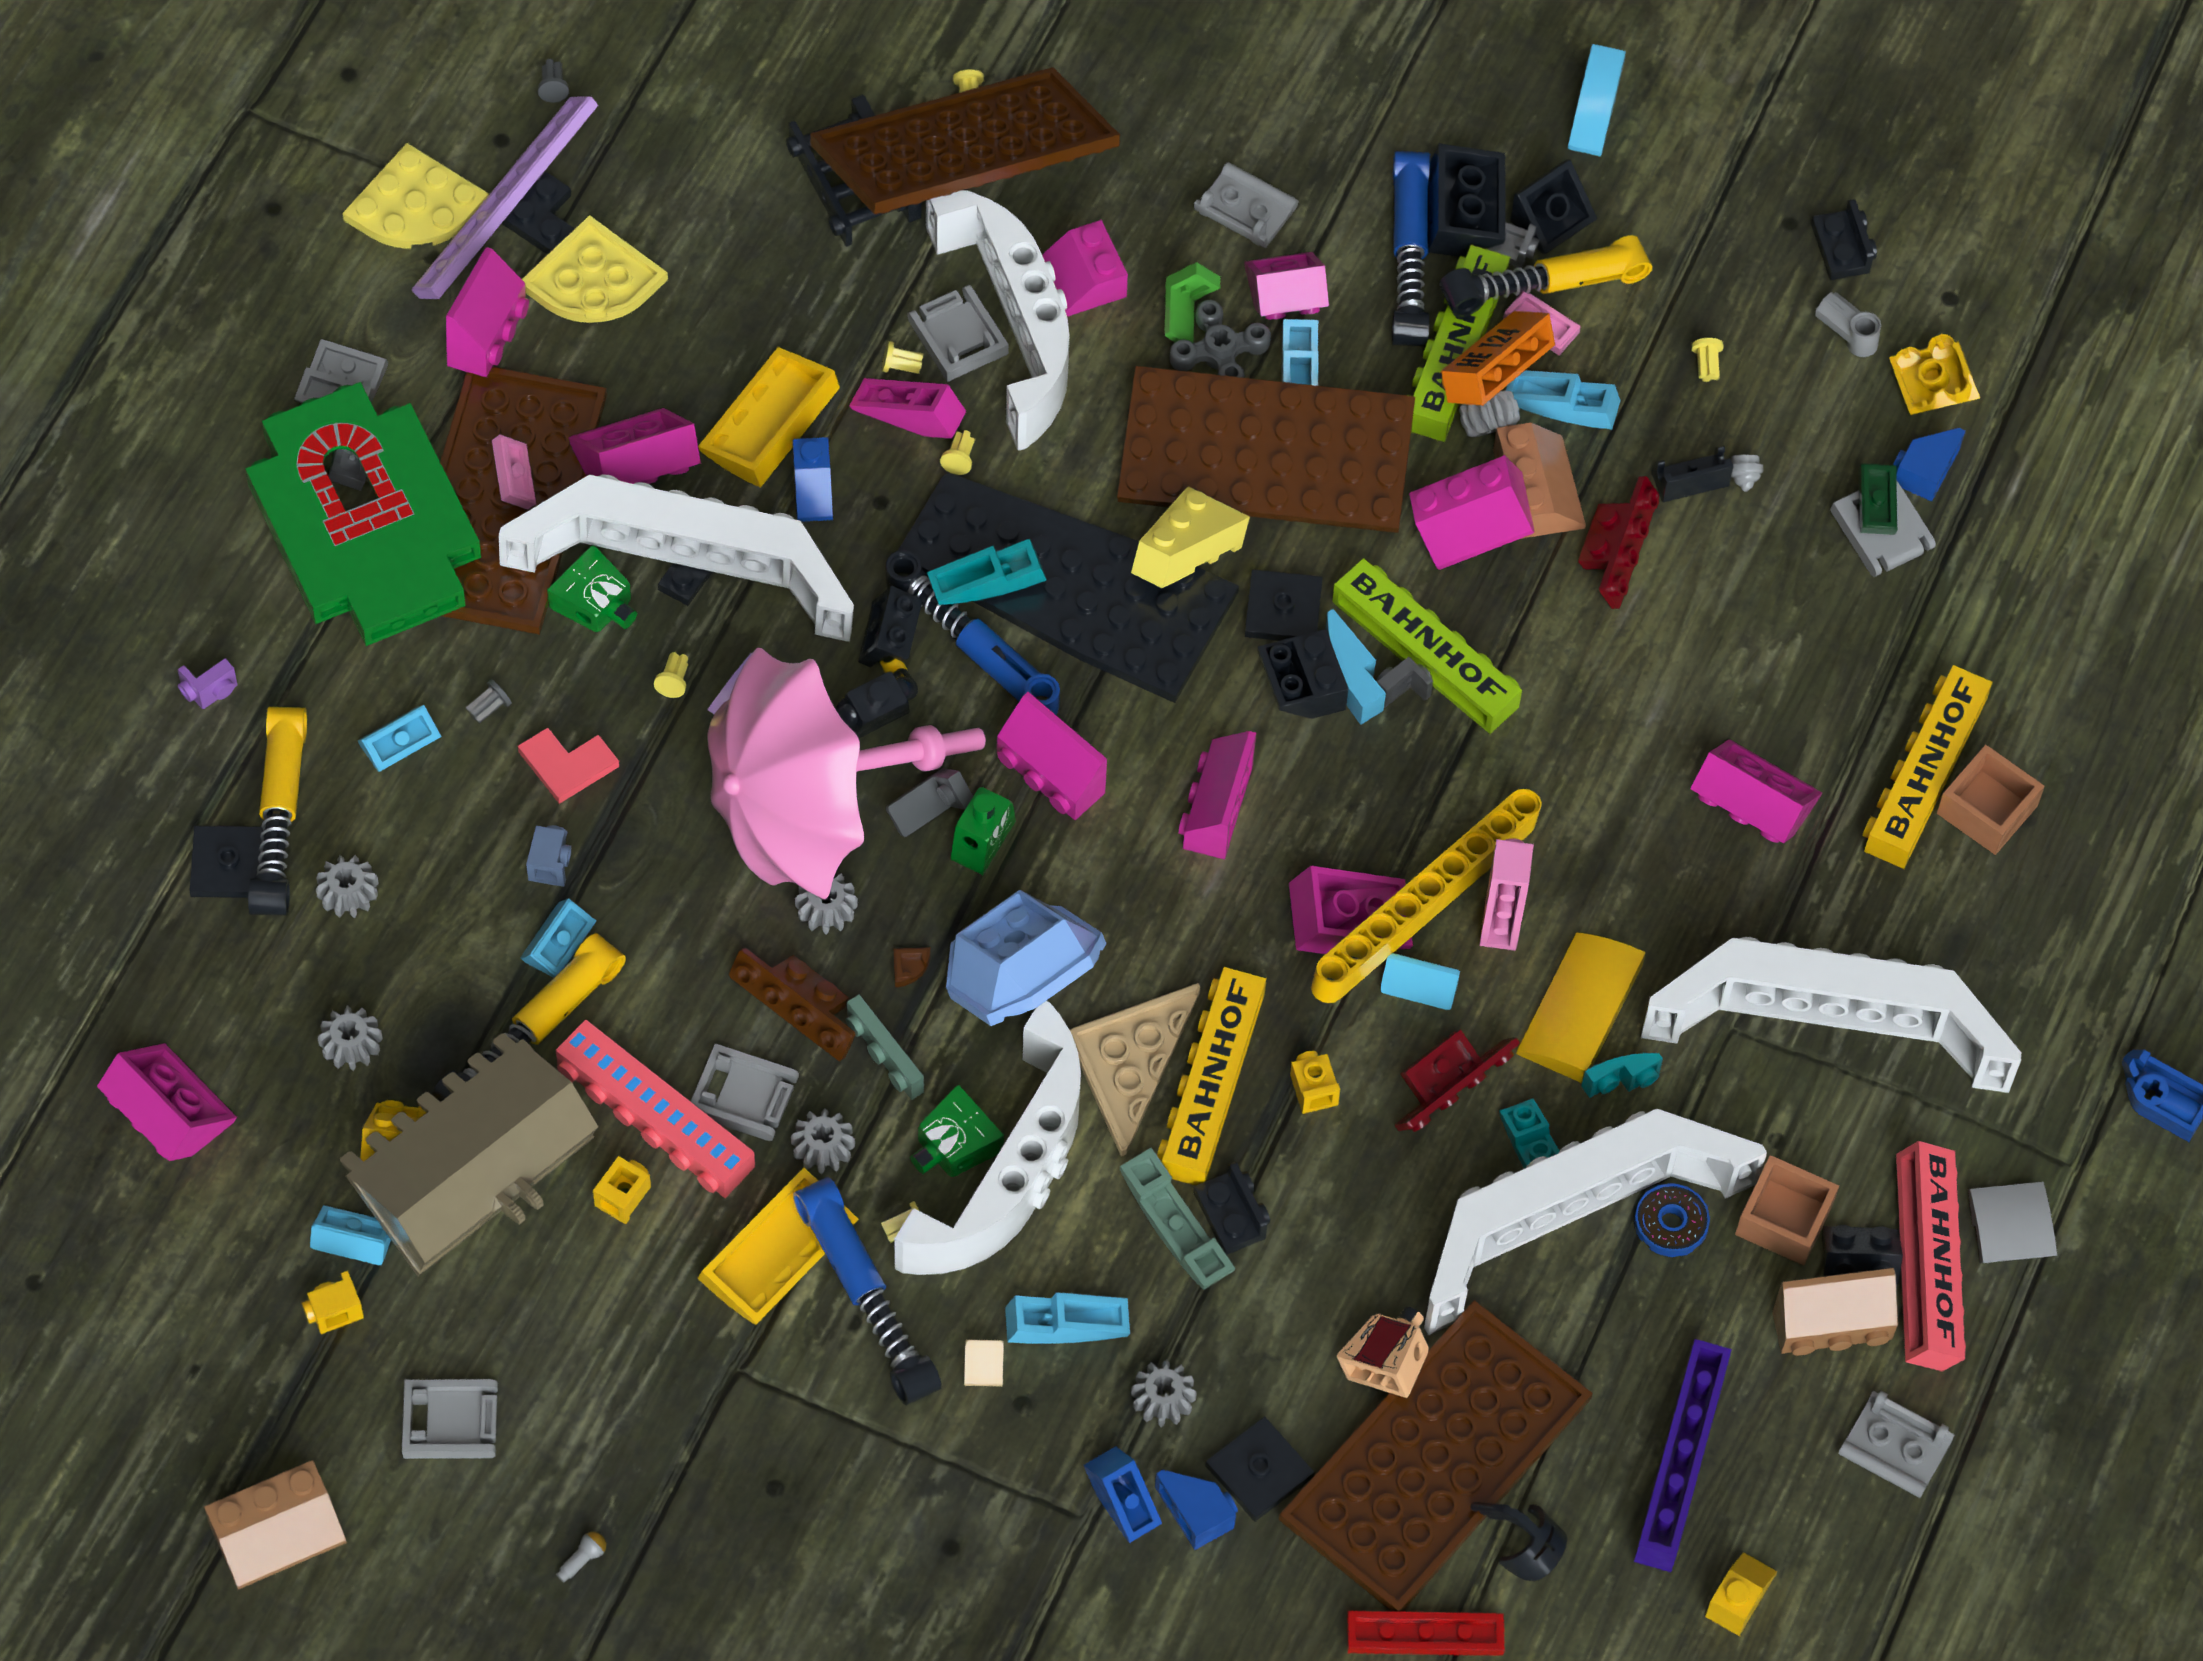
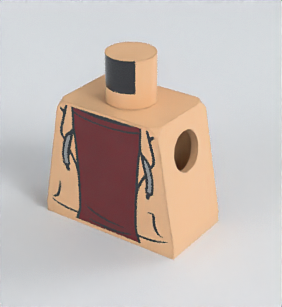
[1337,1307,1429,1398]

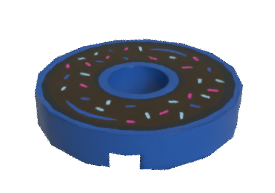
[1634,1183,1710,1257]

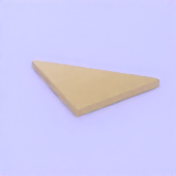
[1069,983,1200,1156]

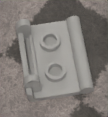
[1194,162,1299,248]
[1838,1391,1955,1498]

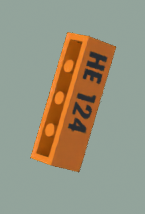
[1441,311,1556,405]

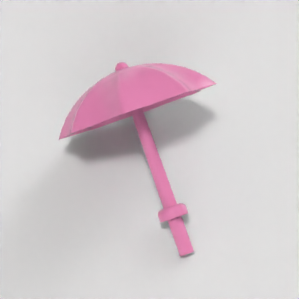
[708,648,986,900]

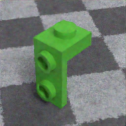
[1165,262,1220,343]

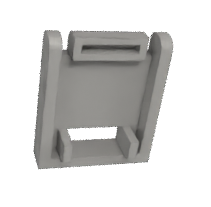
[907,285,1009,382]
[1830,481,1936,577]
[691,1043,799,1141]
[402,1379,498,1459]

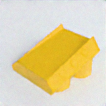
[1889,334,1980,415]

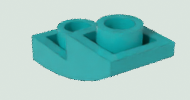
[1581,1053,1663,1098]
[1499,1098,1560,1169]

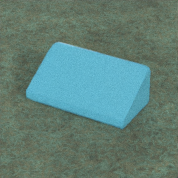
[358,705,442,772]
[520,898,596,978]
[1380,953,1460,1010]
[310,1206,391,1265]

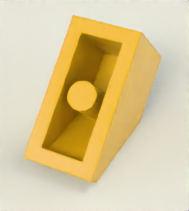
[1705,1552,1777,1636]

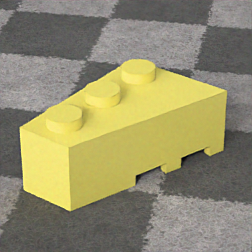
[1131,487,1250,588]

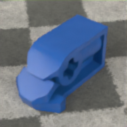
[2122,1050,2203,1142]

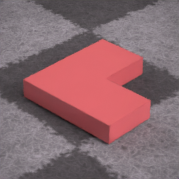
[518,728,619,804]

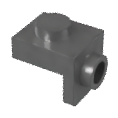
[1487,223,1539,268]
[328,449,366,491]
[1376,657,1433,708]

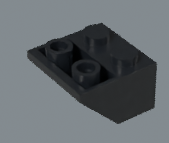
[1257,629,1349,719]

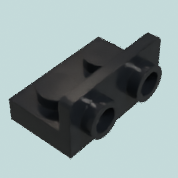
[1811,199,1877,280]
[858,586,922,668]
[1193,1162,1270,1255]

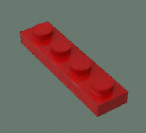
[1347,1611,1505,1656]

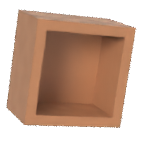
[1937,745,2045,855]
[1735,1155,1839,1266]

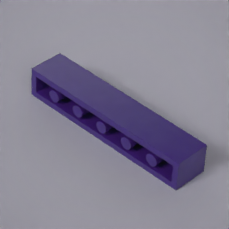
[1634,1339,1732,1572]

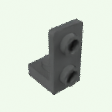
[886,768,973,837]

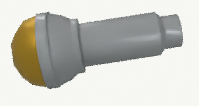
[556,1532,607,1582]

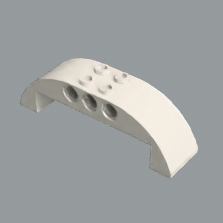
[926,190,1070,451]
[894,1001,1081,1275]

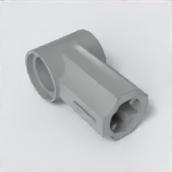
[1815,292,1881,357]

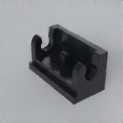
[1651,445,1734,503]

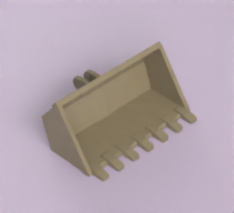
[340,1033,598,1276]

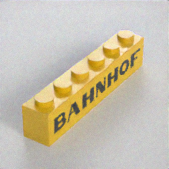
[1862,665,1993,869]
[1157,967,1266,1186]

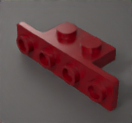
[1578,476,1659,609]
[1394,1029,1520,1132]

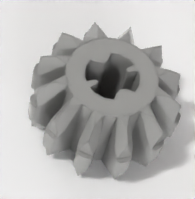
[1459,390,1520,437]
[316,855,379,918]
[795,874,858,935]
[318,1005,383,1071]
[791,1108,855,1175]
[1131,1359,1196,1427]

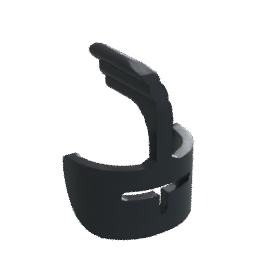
[1470,1502,1567,1581]

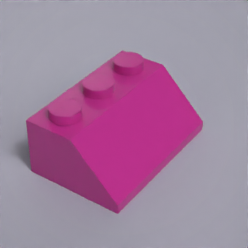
[446,247,529,377]
[569,408,701,484]
[1409,455,1535,570]
[997,692,1107,820]
[1178,731,1256,860]
[1690,739,1822,843]
[97,1043,237,1161]

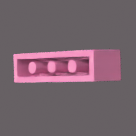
[1480,839,1534,951]

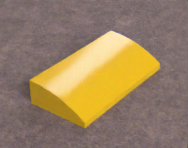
[698,347,840,488]
[1516,933,1646,1083]
[697,1168,859,1325]

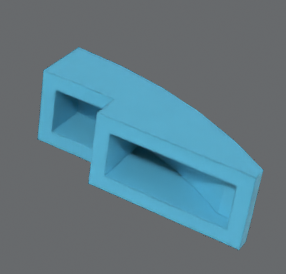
[1568,44,1626,156]
[1282,319,1319,386]
[1506,370,1620,429]
[1325,609,1386,725]
[1005,1292,1130,1344]

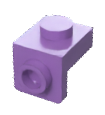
[178,658,238,710]

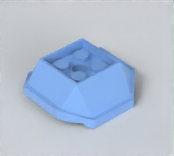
[946,890,1106,1026]

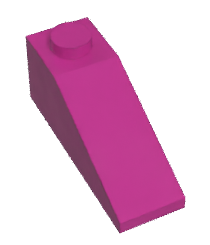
[849,378,966,439]

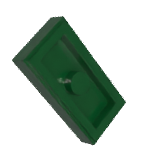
[1859,463,1898,535]

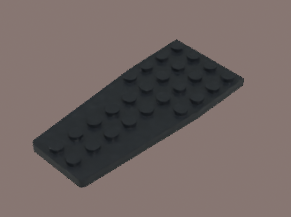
[899,473,1239,703]

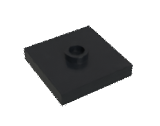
[1245,570,1323,641]
[189,826,263,898]
[1206,1416,1314,1522]

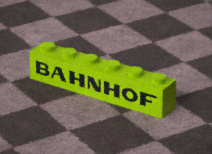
[1407,245,1511,442]
[1332,558,1522,734]

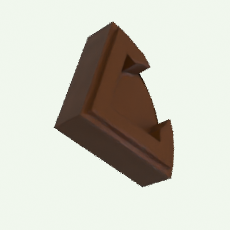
[894,947,930,987]

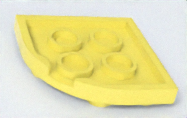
[343,143,489,249]
[522,215,668,323]

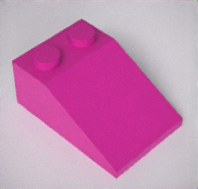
[1289,866,1413,954]

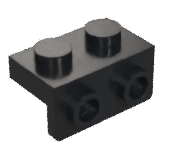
[1822,1225,1903,1285]

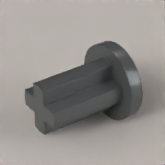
[538,59,569,103]
[465,679,512,724]

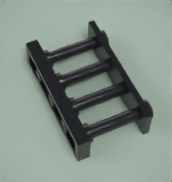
[786,95,921,247]

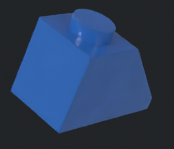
[1893,428,1966,502]
[793,437,833,522]
[1083,1446,1162,1542]
[1155,1470,1238,1550]

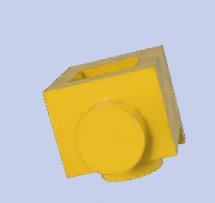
[1290,1051,1340,1114]
[593,1156,651,1225]
[301,1271,364,1334]

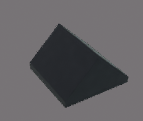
[1510,159,1597,254]

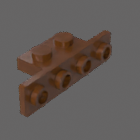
[729,948,856,1061]

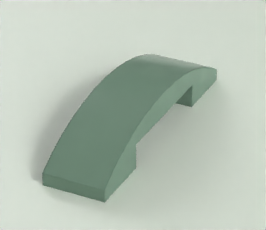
[1119,1148,1235,1290]

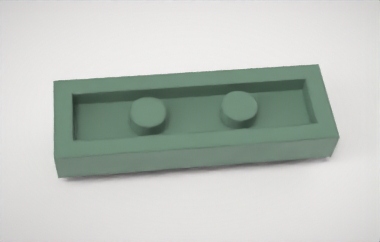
[845,995,924,1100]

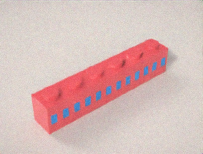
[556,1019,755,1198]

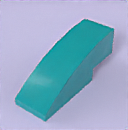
[927,539,1047,605]

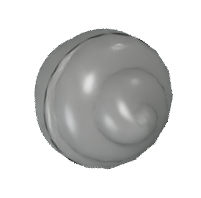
[1731,455,1763,492]

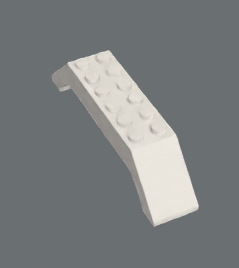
[498,474,854,642]
[1641,937,2021,1093]
[1424,1109,1767,1335]

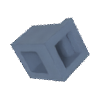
[526,825,571,887]

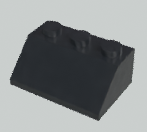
[1428,144,1506,257]

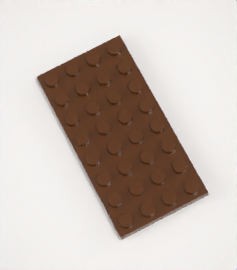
[810,67,1120,215]
[1117,366,1415,533]
[440,367,607,635]
[1279,1300,1593,1612]

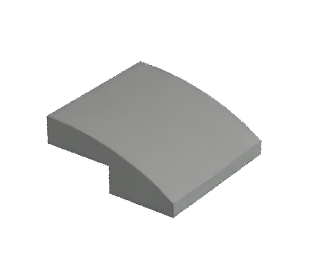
[294,339,389,403]
[1968,1182,2057,1264]

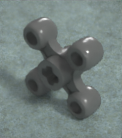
[1169,300,1271,378]

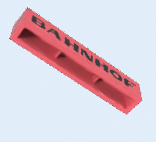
[1896,1141,1966,1371]

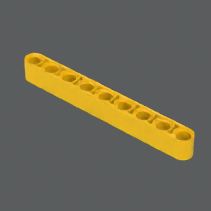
[1311,789,1542,1003]

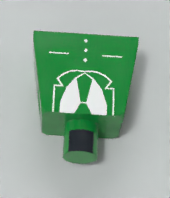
[547,545,637,632]
[951,787,1016,875]
[910,1085,1004,1177]

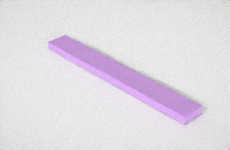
[412,97,598,299]

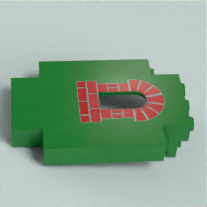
[245,382,481,646]

